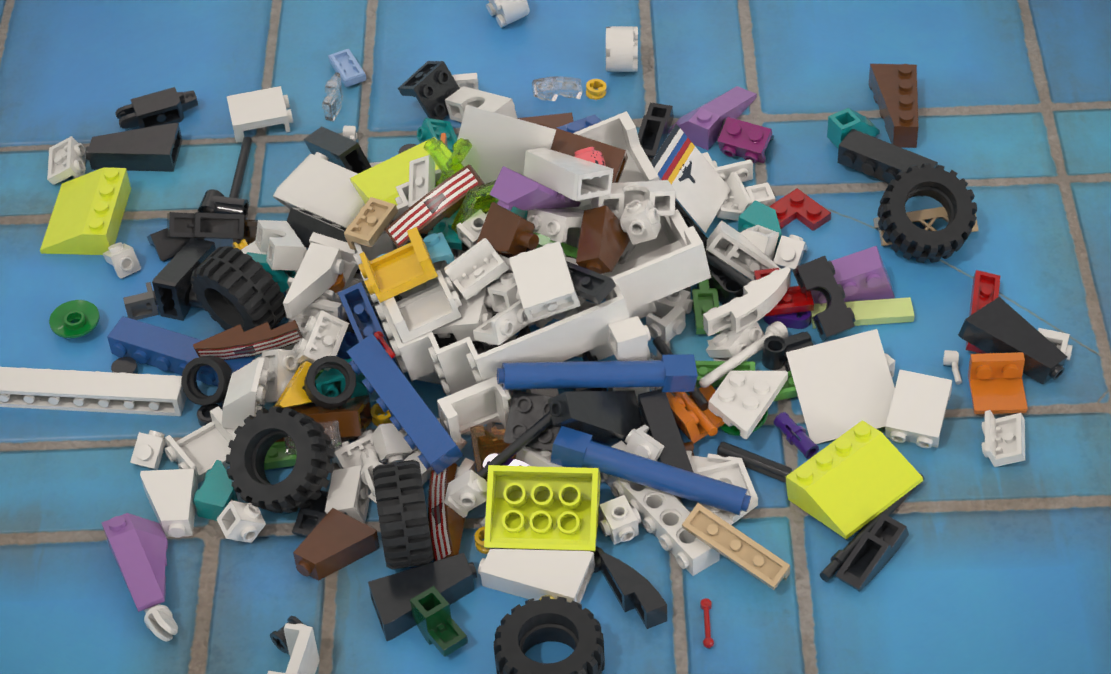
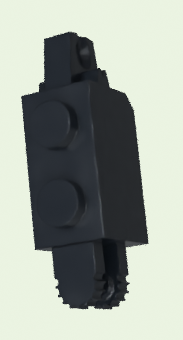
[115,87,198,129]

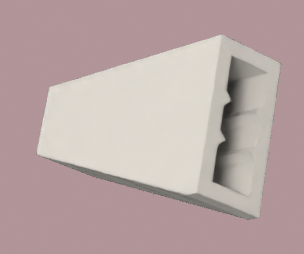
[523,147,613,201]
[478,549,595,603]

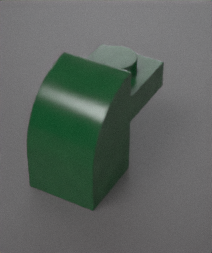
[410,586,468,657]

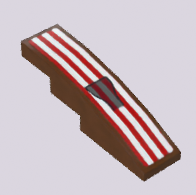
[385,164,485,248]
[193,320,303,360]
[428,463,465,562]

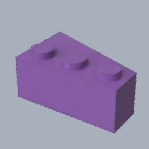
[811,246,895,304]

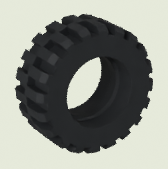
[877,163,977,263]
[191,246,286,332]
[226,406,334,513]
[373,460,434,570]
[493,596,605,674]

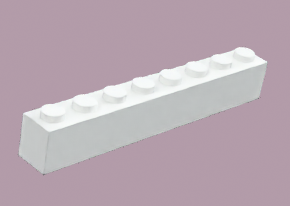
[0,366,187,416]

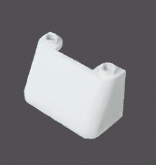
[273,152,365,228]

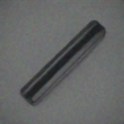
[717,442,792,483]

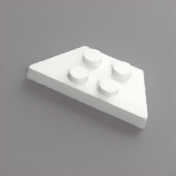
[708,371,788,439]
[686,451,758,525]

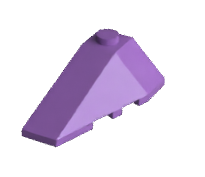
[668,86,757,150]
[489,166,581,210]
[102,513,168,612]

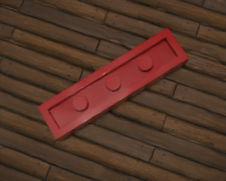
[965,270,1001,354]

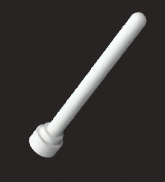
[699,321,788,388]

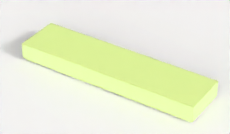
[811,297,915,329]

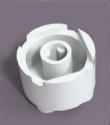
[486,0,530,28]
[606,26,638,72]

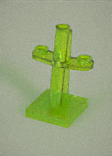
[424,138,499,234]

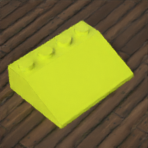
[350,137,453,206]
[40,168,131,255]
[786,420,923,539]
[484,465,601,551]

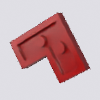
[769,188,831,231]
[754,268,814,316]

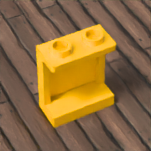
[358,227,438,303]

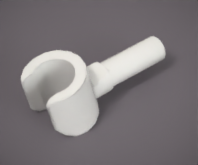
[343,125,358,141]
[943,350,962,384]

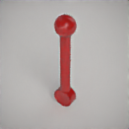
[374,331,396,358]
[700,598,714,648]

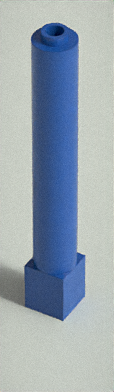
[497,354,698,392]
[550,426,751,516]

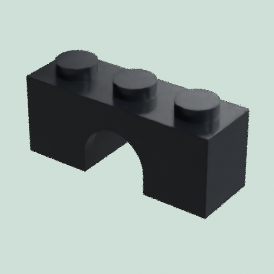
[793,256,855,341]

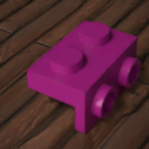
[717,117,772,163]

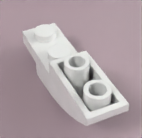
[703,266,791,336]

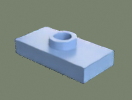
[328,49,367,87]

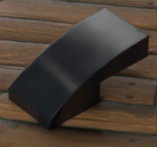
[292,490,328,537]

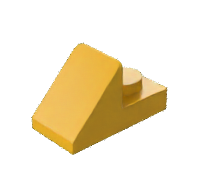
[273,361,313,408]

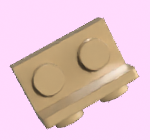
[344,197,398,250]

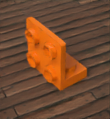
[968,352,1028,414]
[665,385,725,444]

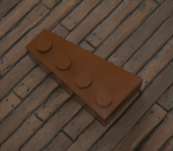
[868,64,919,148]

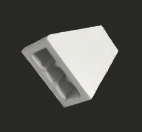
[140,469,198,538]

